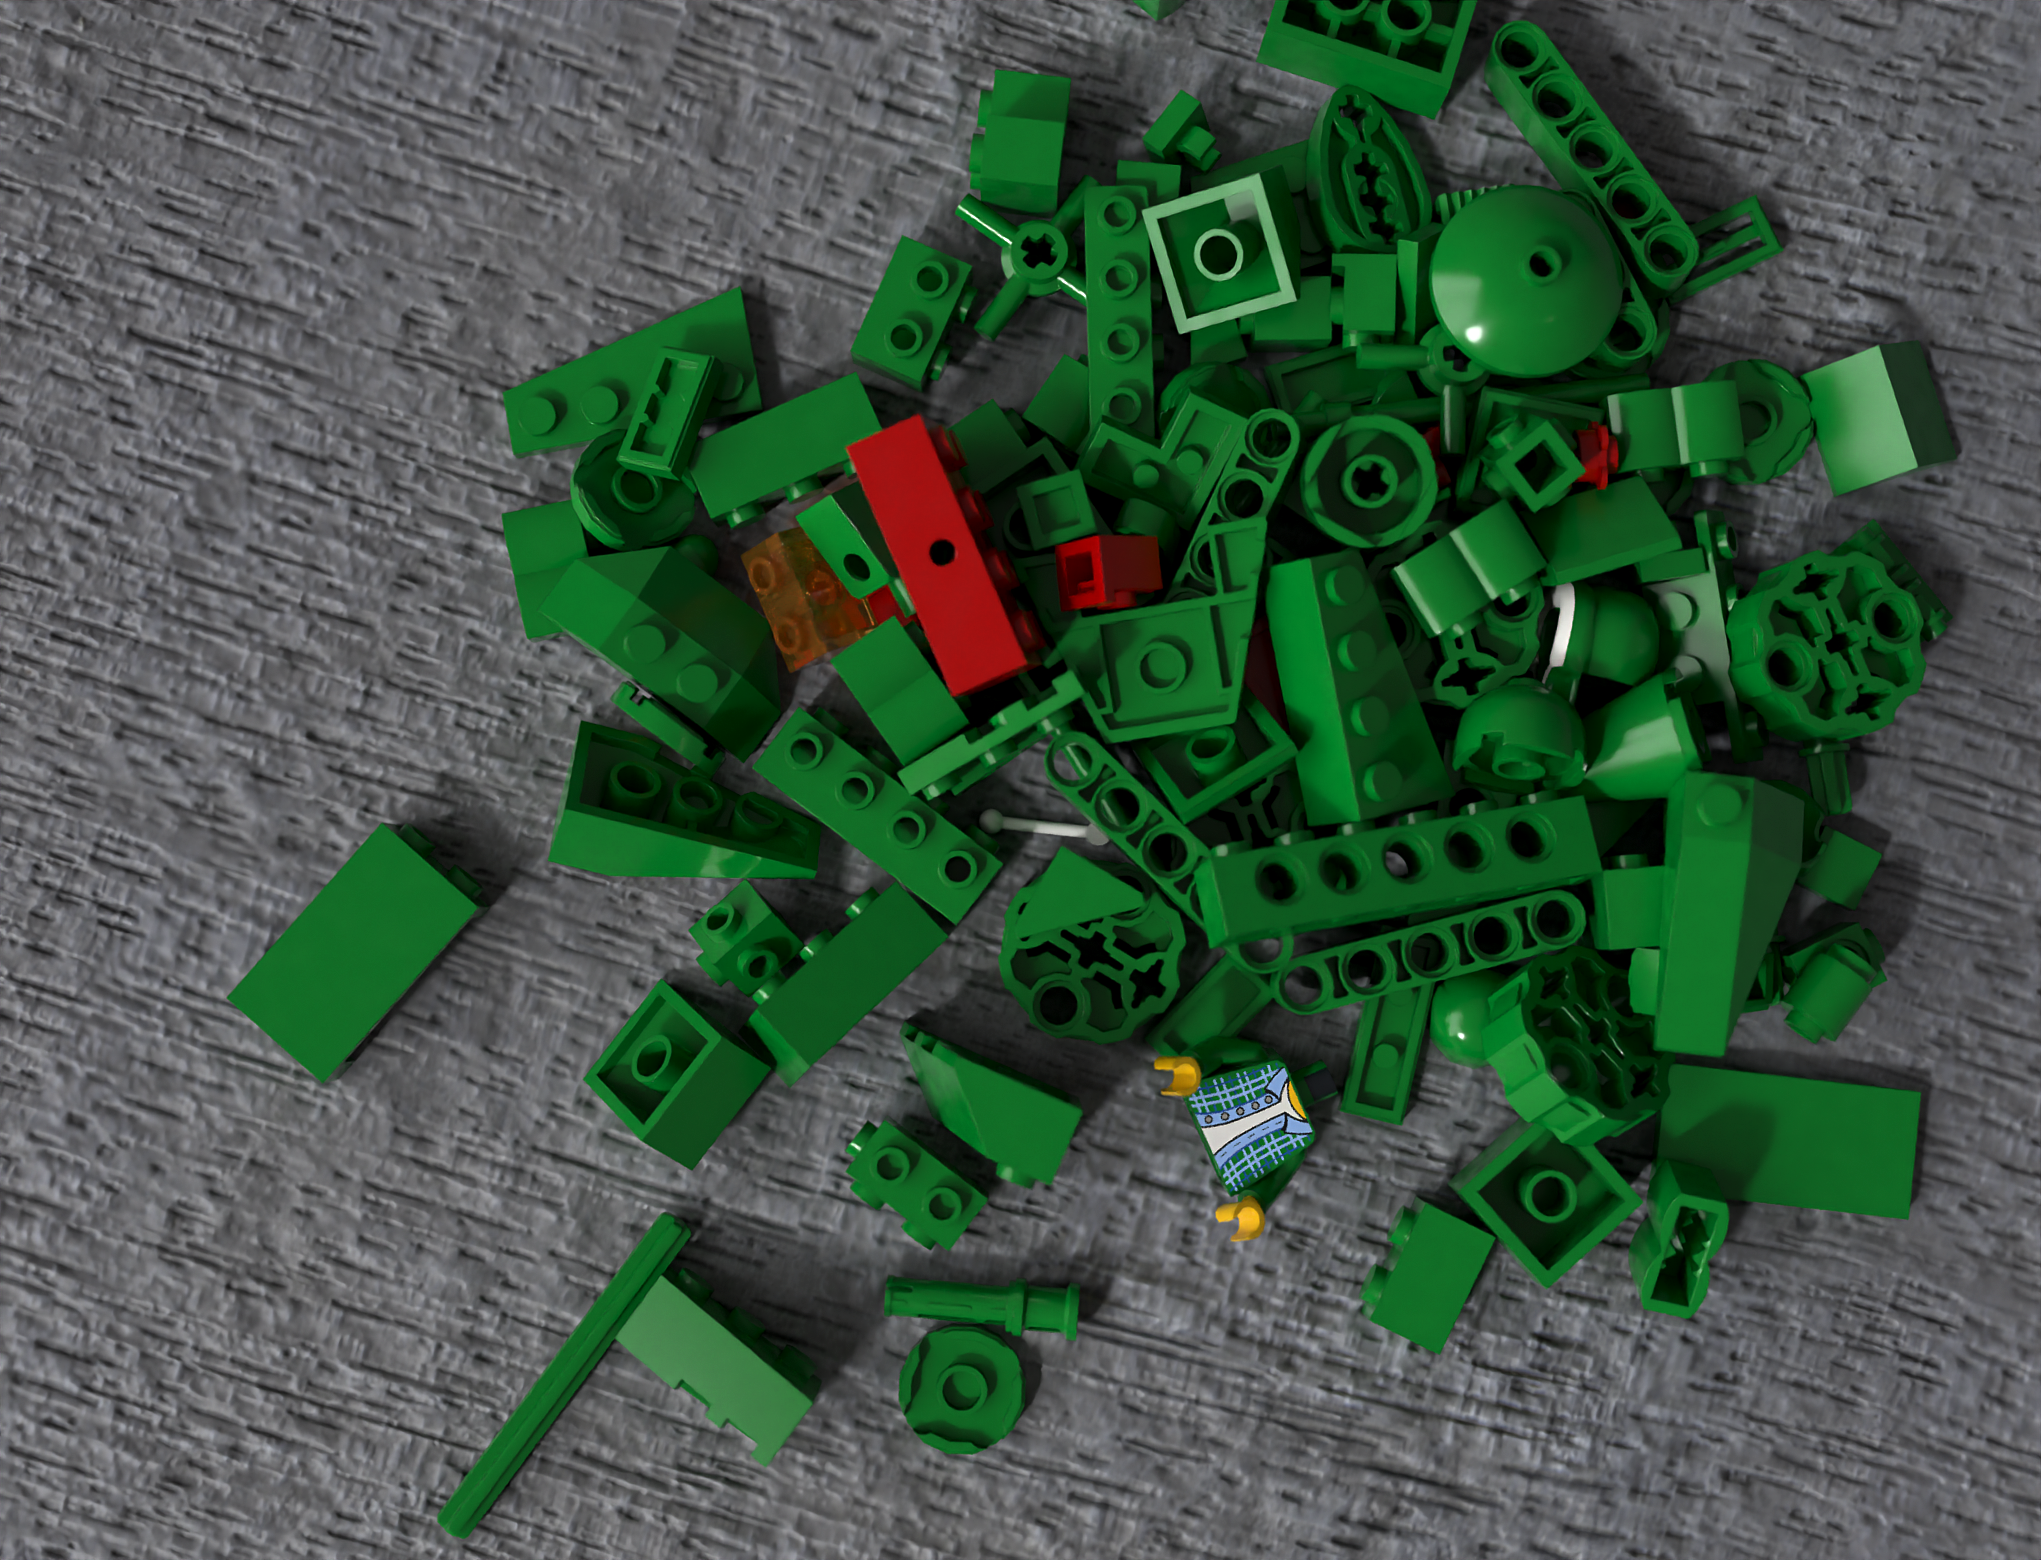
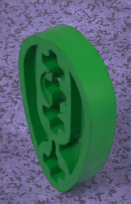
[1306,85,1432,254]

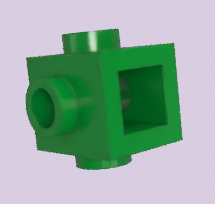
[1477,412,1586,513]
[688,879,806,998]

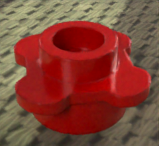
[1571,421,1618,490]

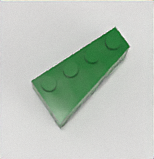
[1260,549,1456,826]

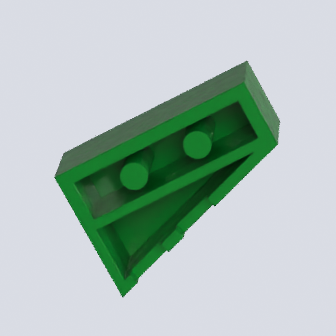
[738,881,949,1088]
[615,1267,822,1468]

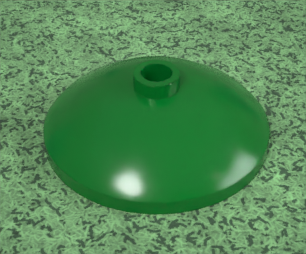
[1429,185,1623,378]

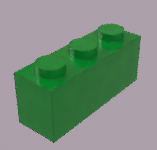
[687,372,882,530]

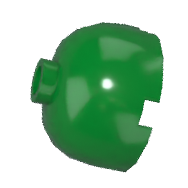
[1452,678,1588,795]

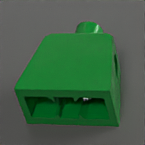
[795,480,916,618]

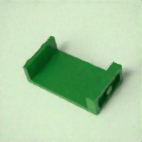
[226,822,490,1083]

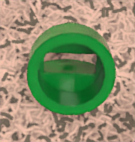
[670,534,719,577]

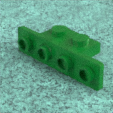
[1084,185,1164,438]
[1642,509,1769,764]

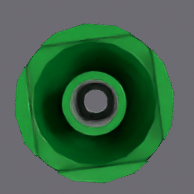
[1535,667,1713,804]

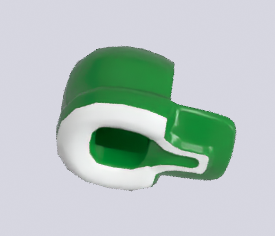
[1527,579,1661,706]

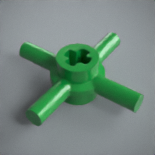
[955,174,1102,342]
[1356,324,1549,458]

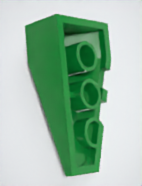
[548,720,821,879]

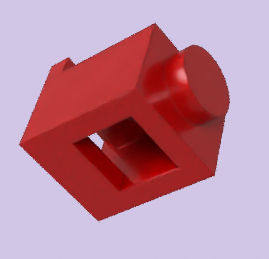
[1054,535,1162,612]

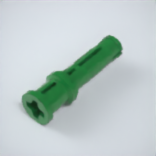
[884,1274,1081,1341]

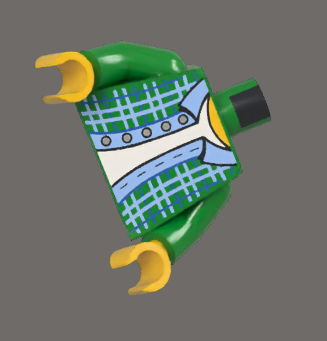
[1154,1035,1338,1242]

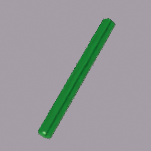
[437,1211,692,1539]

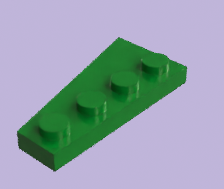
[502,286,764,458]

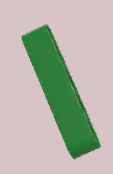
[1484,20,1699,298]
[1163,408,1309,604]
[1044,731,1294,974]
[1270,890,1586,1015]

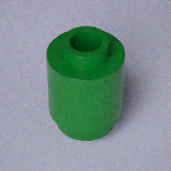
[1780,943,1877,1044]

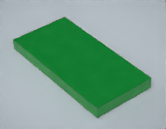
[1649,1063,1921,1220]

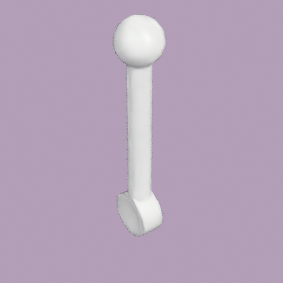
[979,809,1109,846]

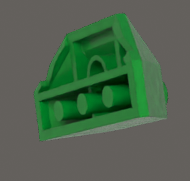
[536,546,781,763]

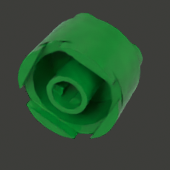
[1299,414,1438,548]

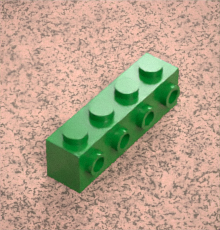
[752,707,1004,925]

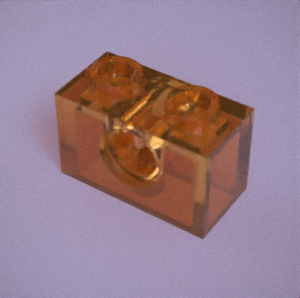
[741,526,879,673]

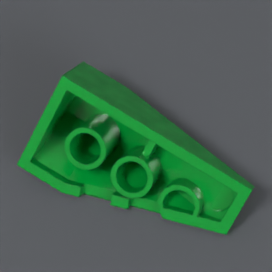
[1653,771,1804,1057]

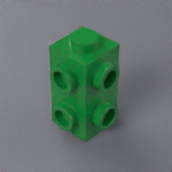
[845,1115,989,1252]

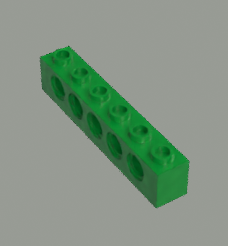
[1193,790,1603,949]

